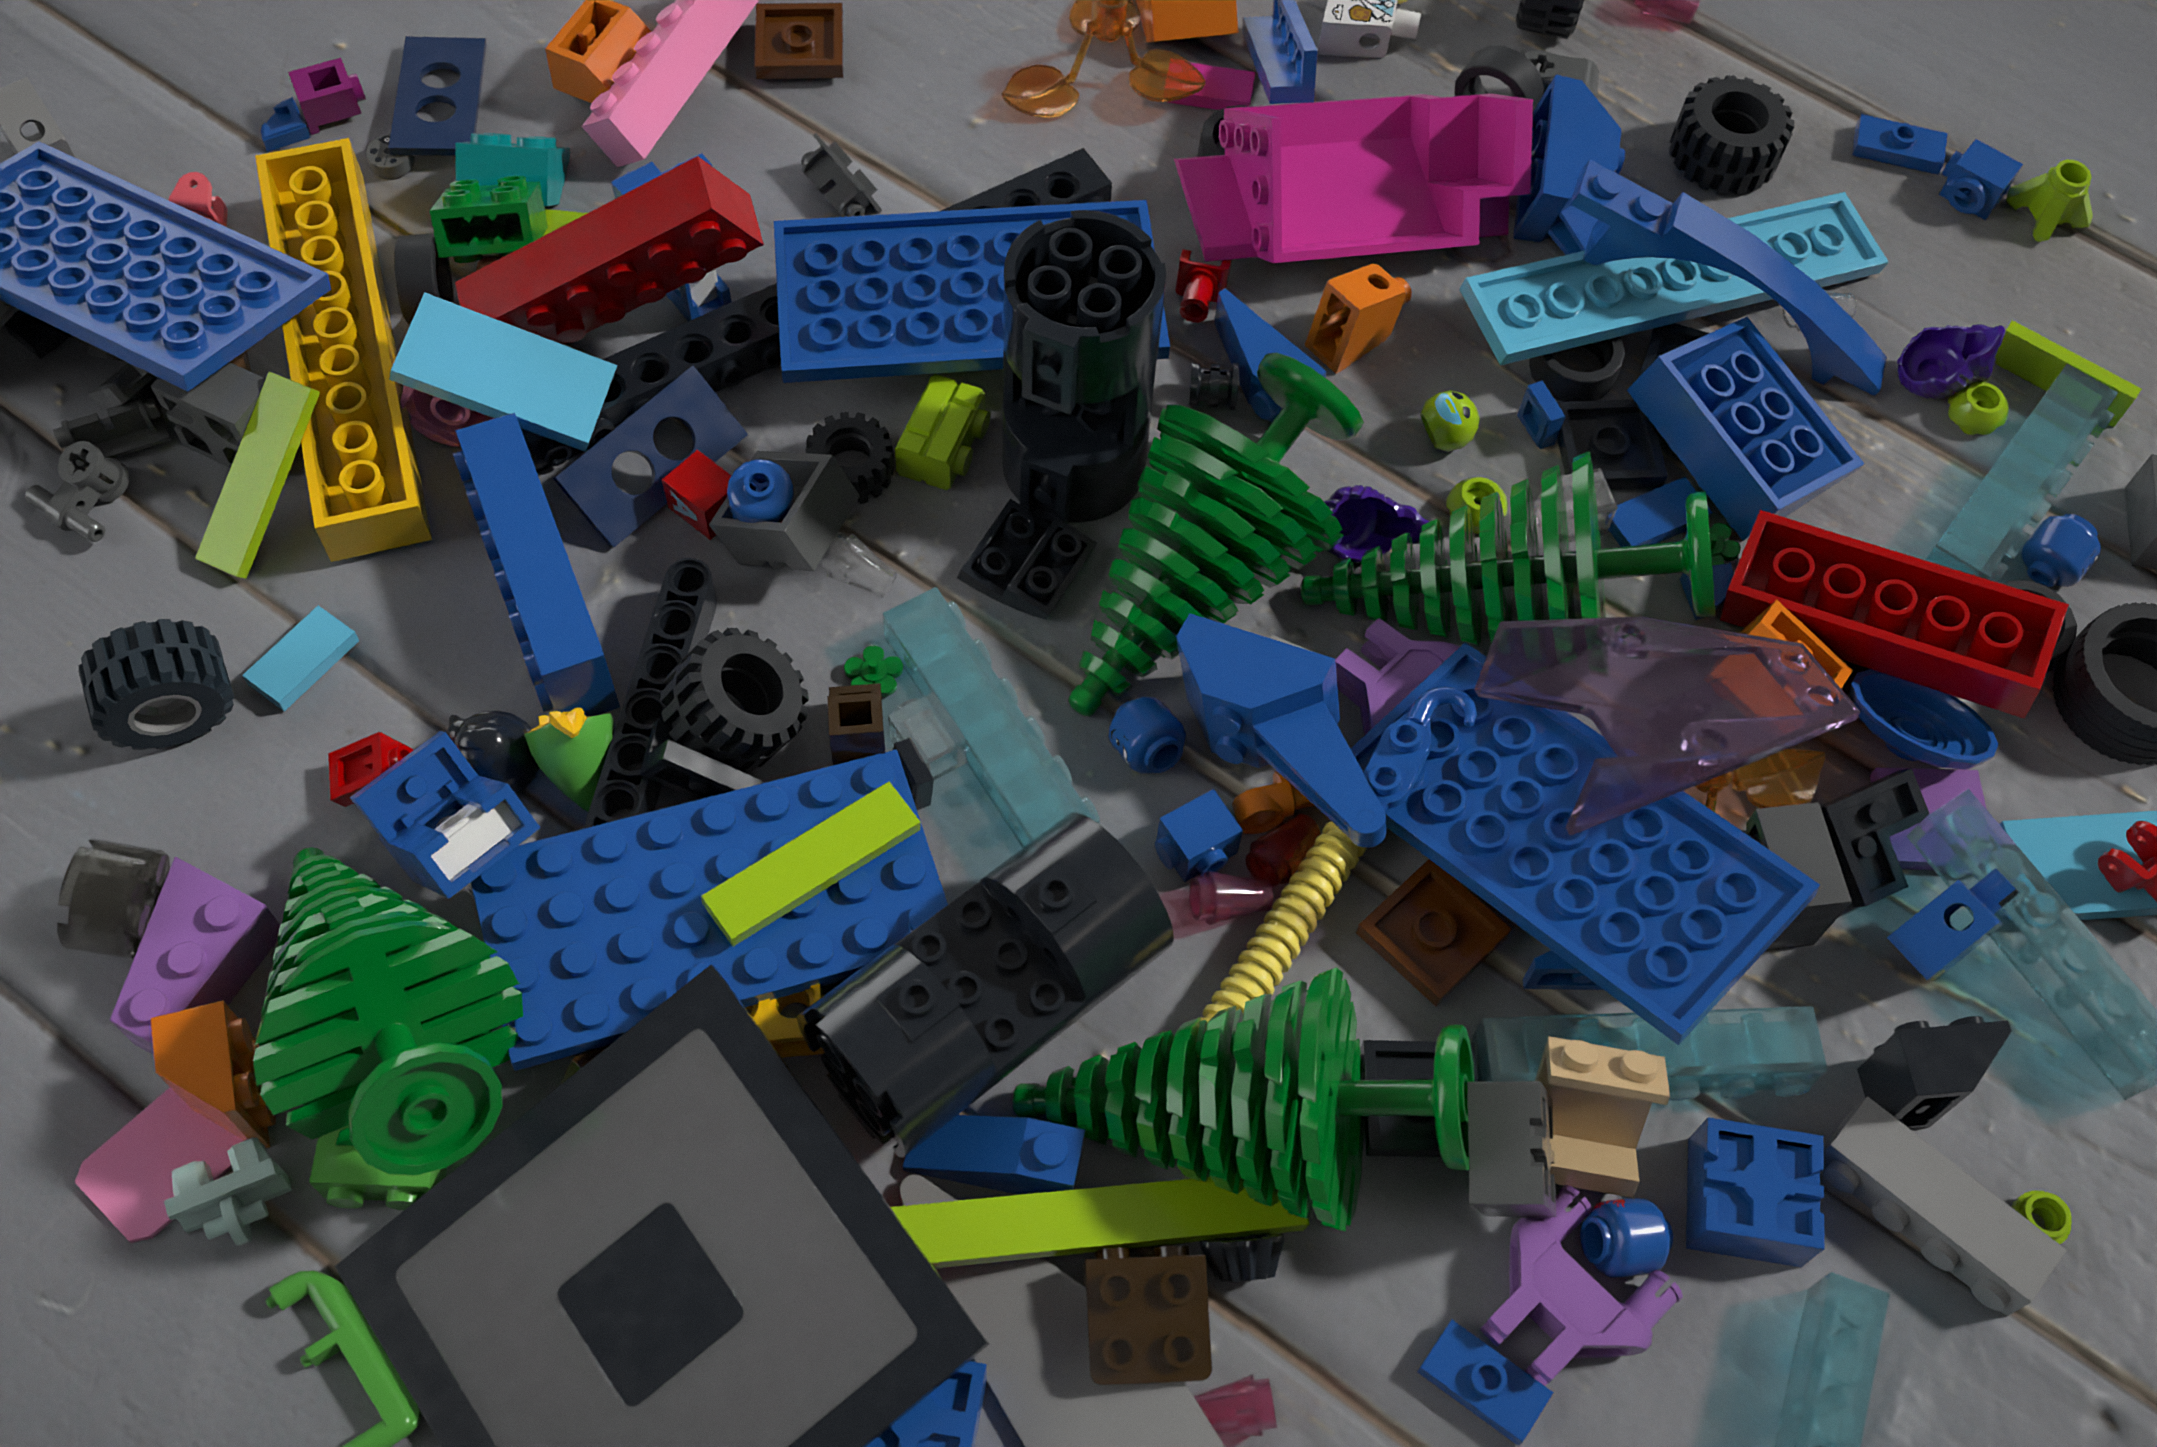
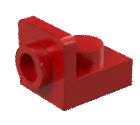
[328,731,413,807]

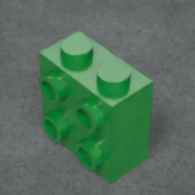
[429,176,548,263]

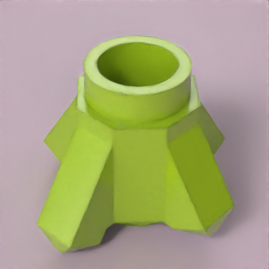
[2006,159,2093,242]

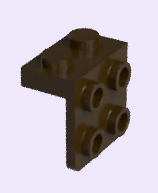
[1082,1246,1212,1385]

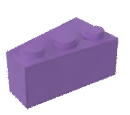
[110,857,280,1055]

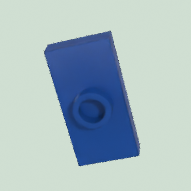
[1852,114,1947,175]
[1417,1319,1554,1446]

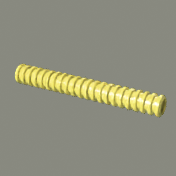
[1200,821,1366,1023]

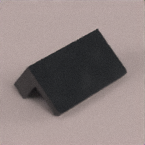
[639,717,763,800]

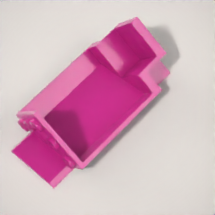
[1174,94,1533,263]

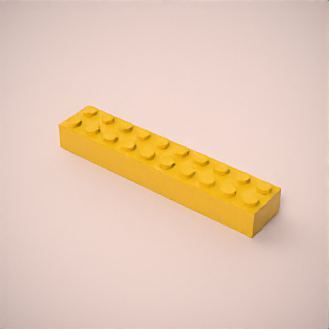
[255,138,432,562]

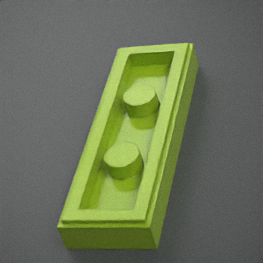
[1995,320,2142,427]

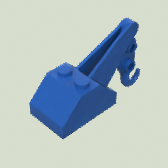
[1513,75,1625,255]
[1176,613,1477,848]

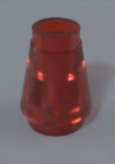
[1245,814,1321,887]

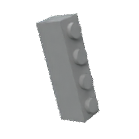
[1822,1096,2067,1316]

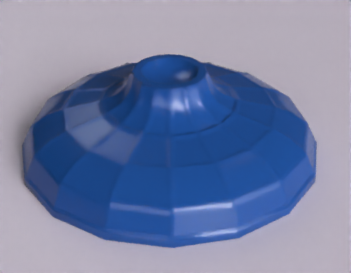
[1850,669,1998,770]

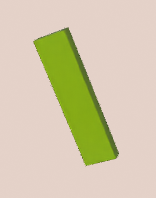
[195,371,320,579]
[701,781,921,947]

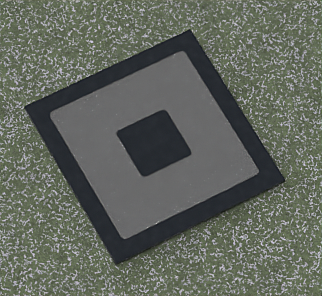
[334,964,989,1447]

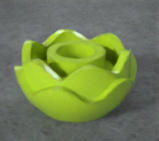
[1947,382,2008,435]
[1446,477,1508,534]

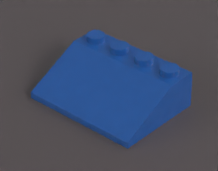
[1627,317,1864,541]

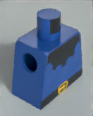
[1887,868,2020,981]

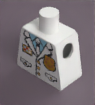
[1317,0,1421,58]

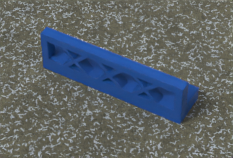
[1242,0,1318,104]

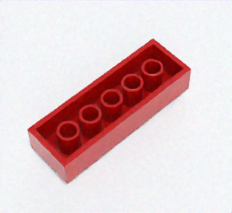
[455,156,764,345]
[1720,510,2069,719]

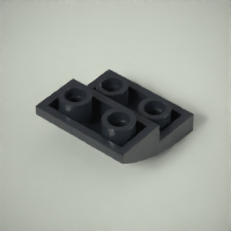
[957,498,1097,620]

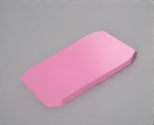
[74,1088,244,1243]

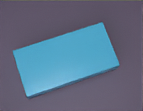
[242,605,359,712]

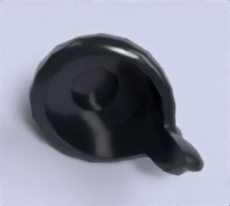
[447,710,540,793]

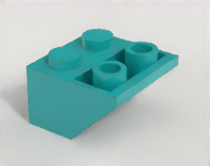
[455,133,570,206]

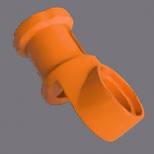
[1232,771,1315,834]

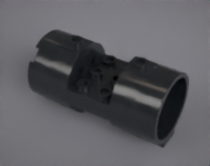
[1002,210,1166,524]
[797,813,1174,1158]

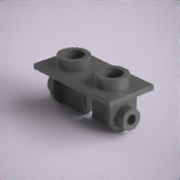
[801,133,882,217]
[53,396,171,468]

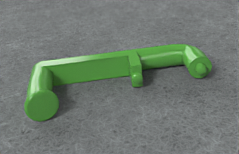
[266,1270,421,1447]

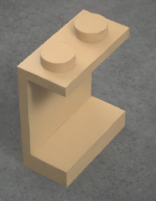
[1535,1036,1670,1198]

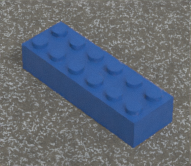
[452,413,620,717]

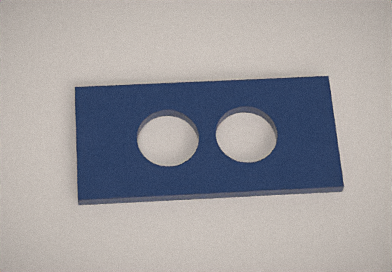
[388,36,487,156]
[553,365,748,549]

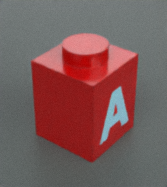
[662,450,732,540]

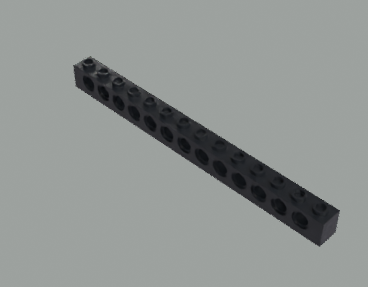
[521,147,1112,473]

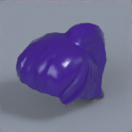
[1897,324,2006,399]
[1324,485,1430,564]

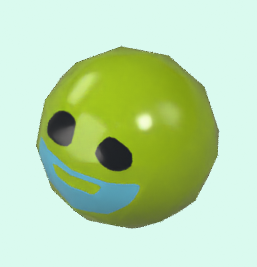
[1420,390,1480,452]

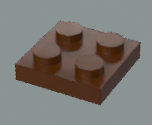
[755,3,843,79]
[1356,859,1512,1007]

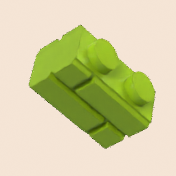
[895,374,991,491]

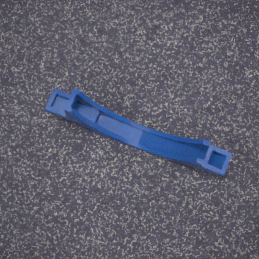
[1570,160,1887,396]

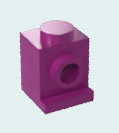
[288,57,366,135]

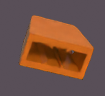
[1304,263,1412,374]

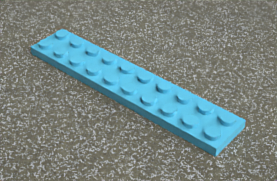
[1459,192,1889,365]

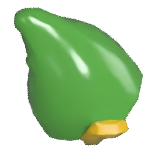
[524,708,614,812]

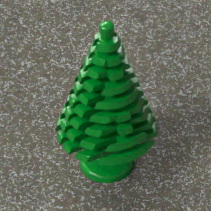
[1068,352,1364,717]
[1300,451,1715,677]
[253,847,523,1175]
[1012,967,1475,1232]

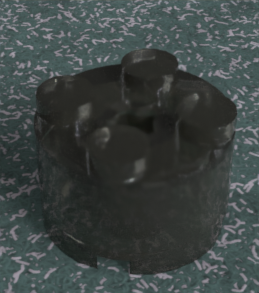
[57,839,170,960]

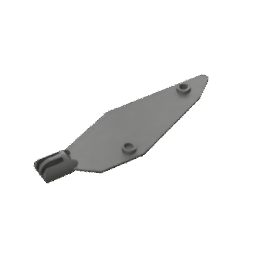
[900,1174,1225,1447]

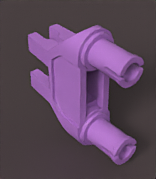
[1335,618,1460,736]
[1480,1185,1683,1386]

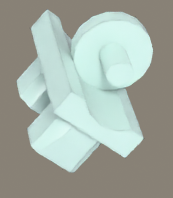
[164,1138,292,1246]

